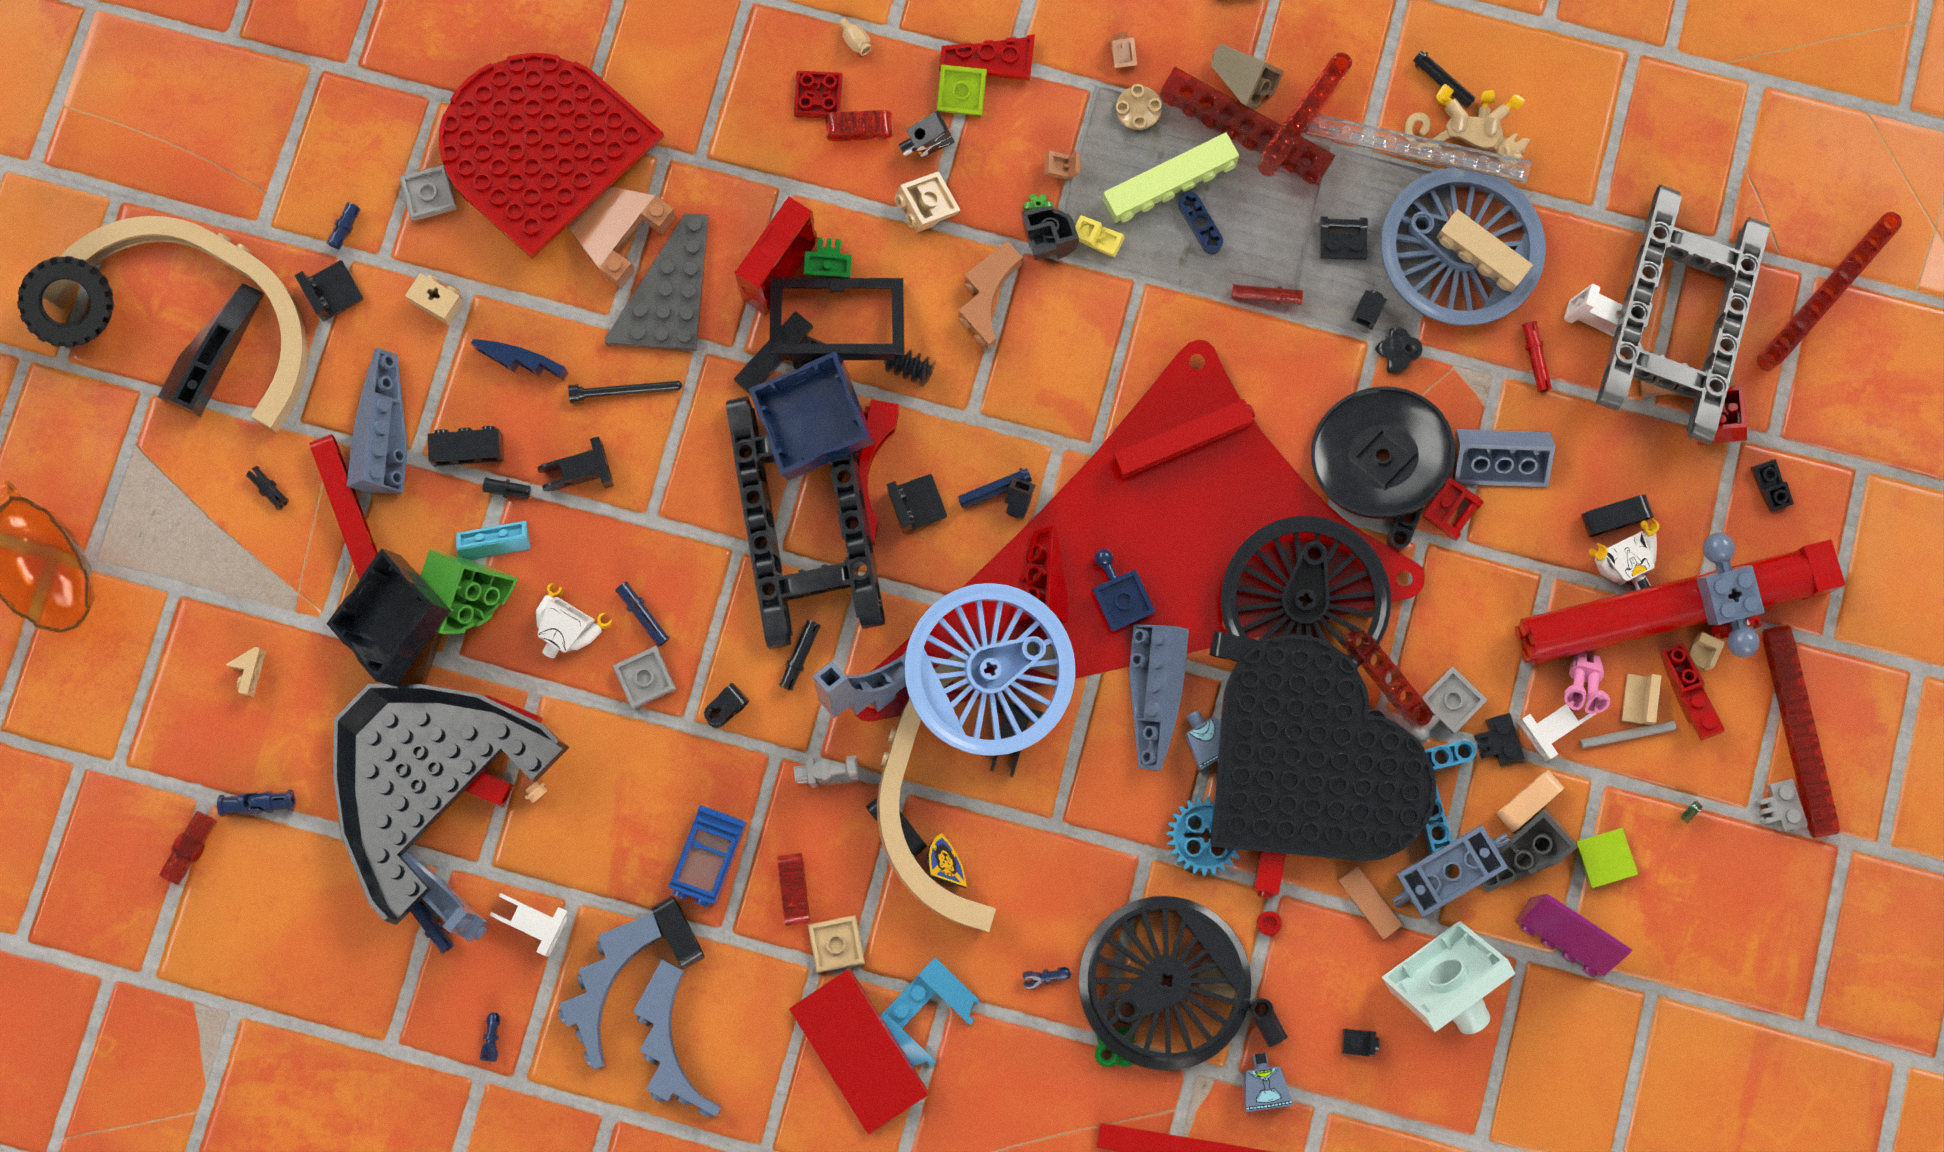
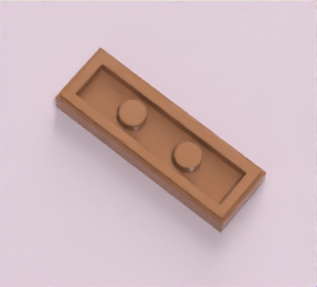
[1338,866,1402,940]

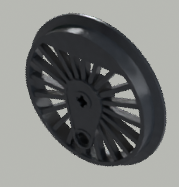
[1221,516,1391,668]
[1079,896,1252,1070]

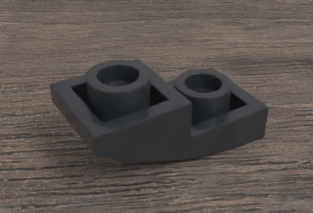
[1751,459,1794,512]

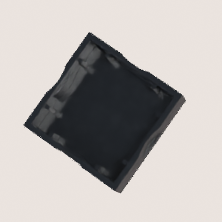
[327,548,451,686]

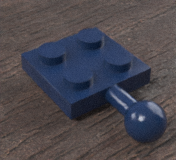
[1092,549,1156,633]

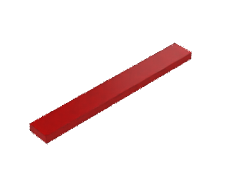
[1096,1123,1272,1152]

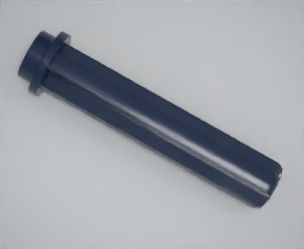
[958,468,1032,508]

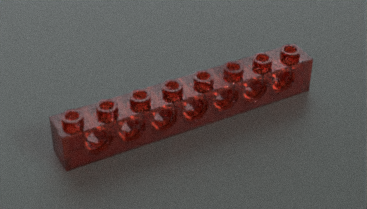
[1160,67,1336,186]

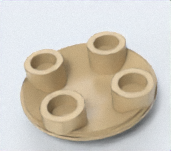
[1116,84,1162,130]

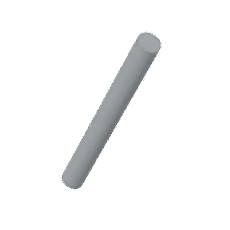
[1580,721,1676,749]

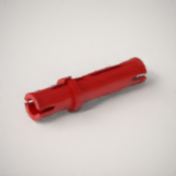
[1522,321,1553,393]

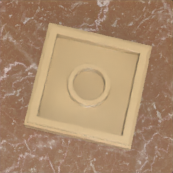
[808,915,865,973]

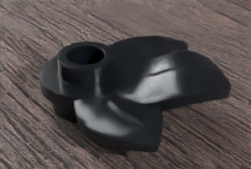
[1375,327,1423,373]

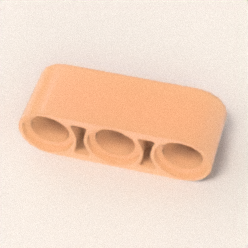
[1496,769,1564,833]

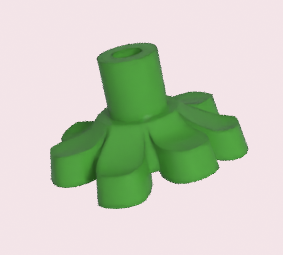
[1023,194,1054,210]

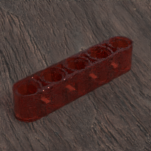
[1345,630,1432,726]

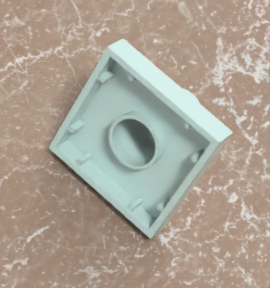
[1382,921,1516,1034]

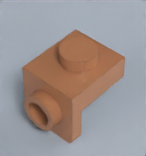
[1044,151,1082,180]

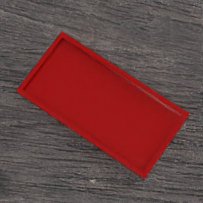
[789,968,930,1135]

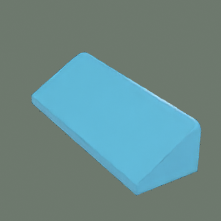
[456,521,530,560]

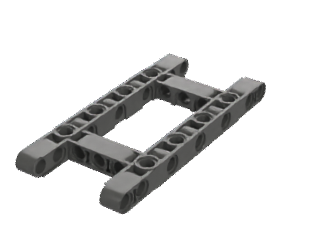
[1596,185,1770,445]

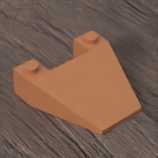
[567,187,677,289]

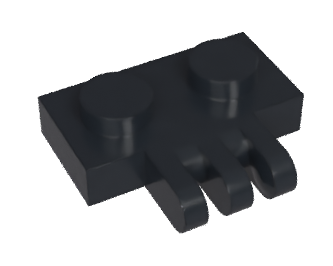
[1474,713,1525,766]

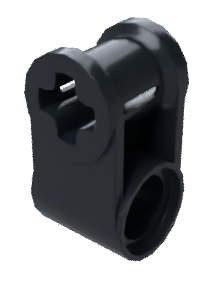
[704,683,750,728]

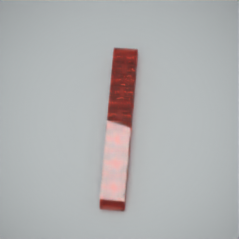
[1258,53,1352,176]

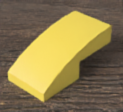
[1075,215,1125,258]

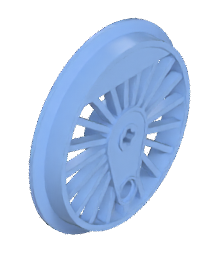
[905,583,1075,756]

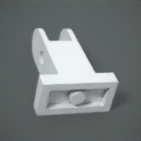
[1564,284,1637,337]
[1517,704,1596,762]
[489,893,571,957]

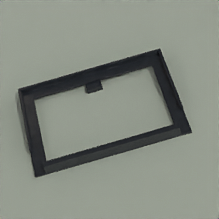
[769,278,905,360]

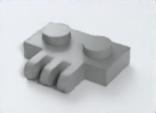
[1756,778,1808,832]

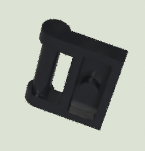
[1320,216,1368,260]

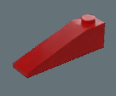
[1012,525,1068,627]

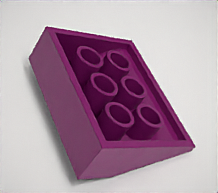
[1515,893,1632,978]

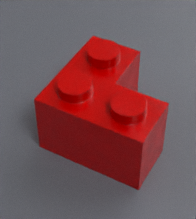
[1698,386,1747,445]

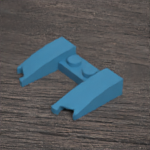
[880,958,979,1066]

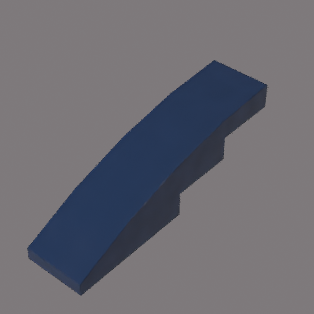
[471,339,568,381]

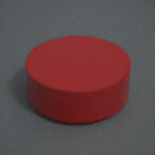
[1256,911,1282,936]

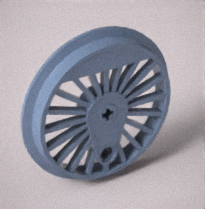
[1381,167,1546,326]

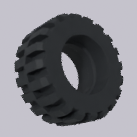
[17,256,114,348]

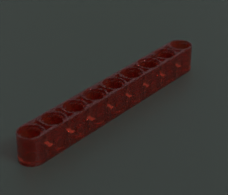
[1757,212,1902,371]
[1762,625,1840,838]

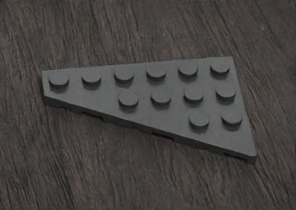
[605,213,709,351]

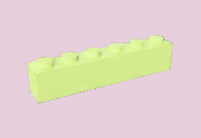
[1102,132,1239,223]

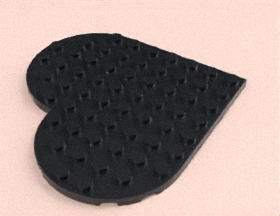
[1210,634,1436,861]

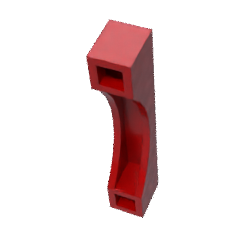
[850,400,900,545]

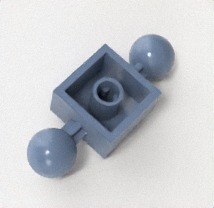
[1696,533,1765,658]

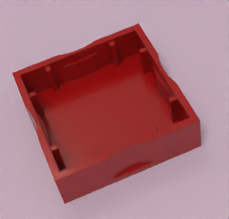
[734,196,817,315]

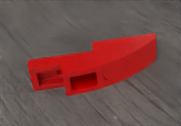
[1660,642,1725,741]

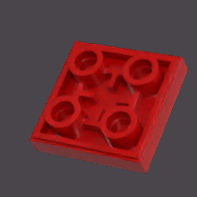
[794,71,843,119]

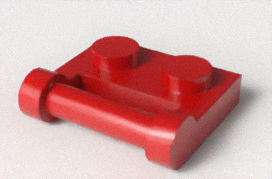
[1422,477,1484,541]

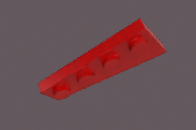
[939,34,1035,81]

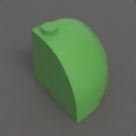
[420,549,518,634]

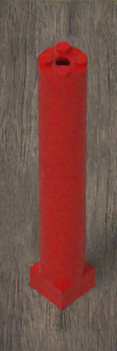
[1515,539,1846,665]

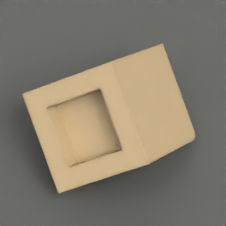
[1689,632,1725,671]

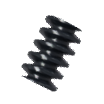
[884,343,936,387]

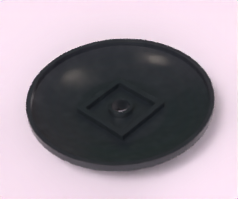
[1311,387,1455,519]

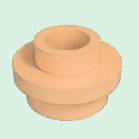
[525,781,547,803]

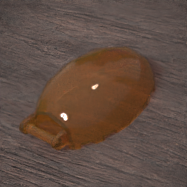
[0,481,95,633]

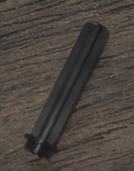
[1413,51,1475,107]

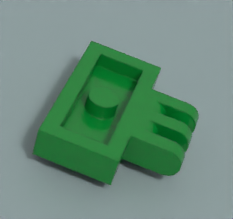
[804,237,852,278]

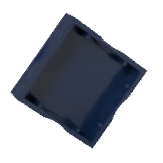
[749,351,875,481]

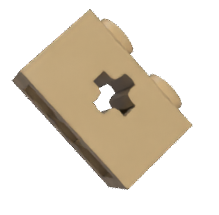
[405,273,464,325]

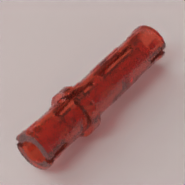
[1231,284,1303,305]

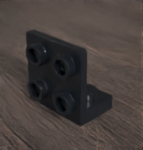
[294,260,364,322]
[886,474,947,534]

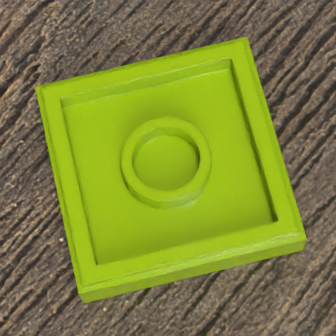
[936,65,987,116]

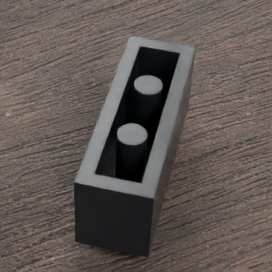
[428,426,504,467]

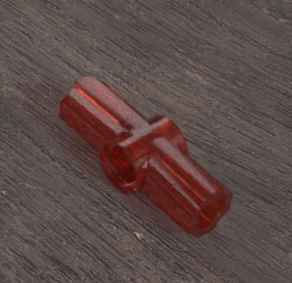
[159,811,217,885]

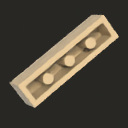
[1436,209,1533,293]

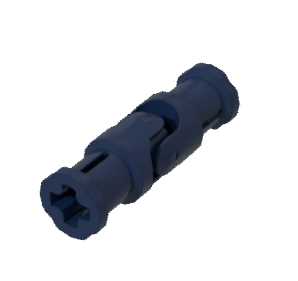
[217,790,296,817]

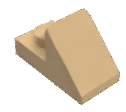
[226,647,266,698]

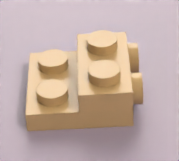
[895,171,960,233]

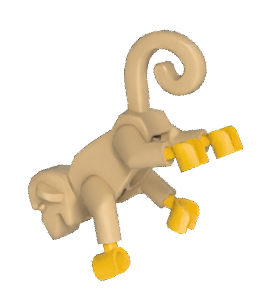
[1404,84,1531,166]

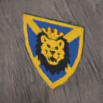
[927,833,967,888]

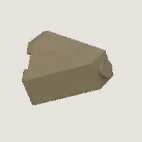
[1211,43,1284,110]

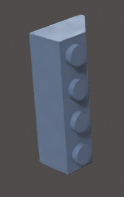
[1453,429,1555,487]

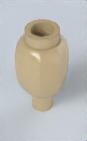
[839,18,872,56]

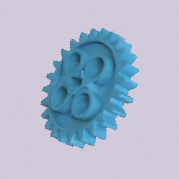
[1166,797,1242,876]

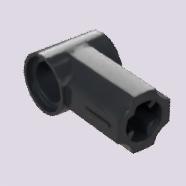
[1248,998,1288,1047]

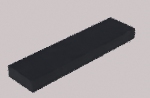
[734,311,813,395]

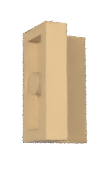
[1621,674,1661,726]

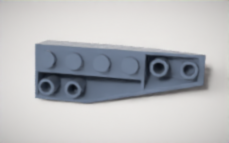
[347,348,408,494]
[1129,624,1189,771]

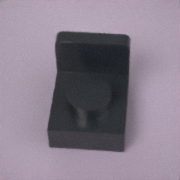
[1341,1029,1380,1057]

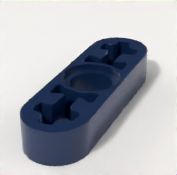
[1179,192,1223,254]

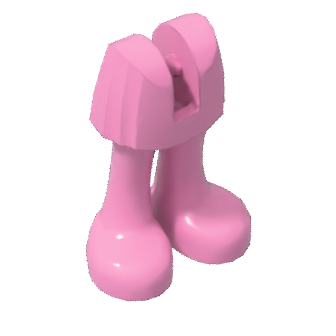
[1564,653,1610,714]

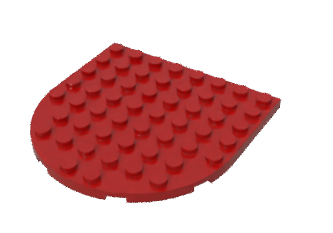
[439,53,664,259]

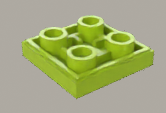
[1575,828,1638,889]

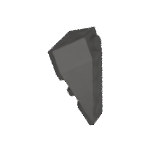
[1481,807,1578,892]

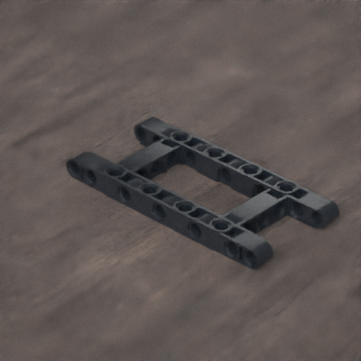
[726,396,885,649]

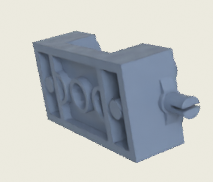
[1392,824,1511,917]

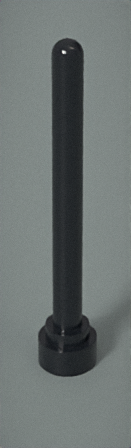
[568,381,682,404]

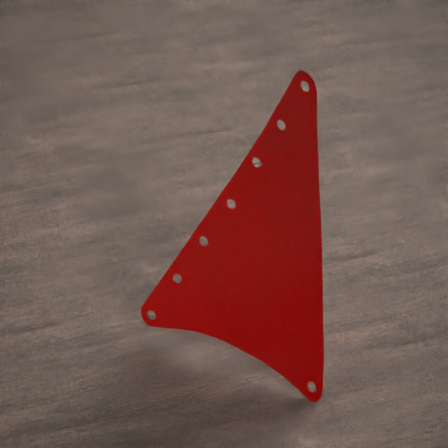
[854,339,1425,722]

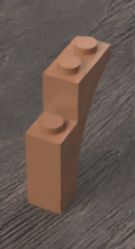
[958,240,1023,350]

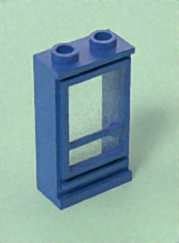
[668,805,747,908]

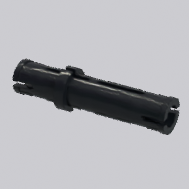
[778,620,821,691]

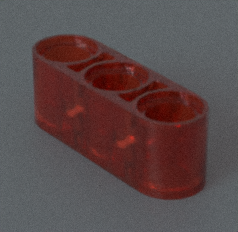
[826,110,893,142]
[777,853,810,926]

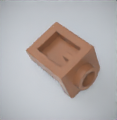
[1108,33,1137,68]

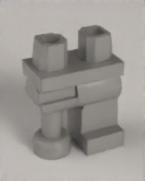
[794,755,860,788]

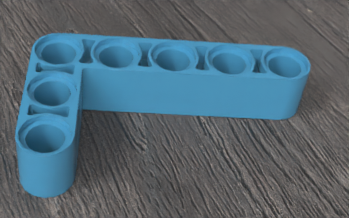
[1422,740,1476,868]

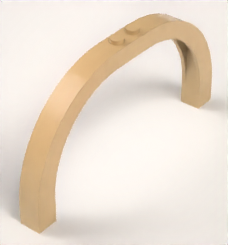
[43,216,308,433]
[877,640,1056,932]

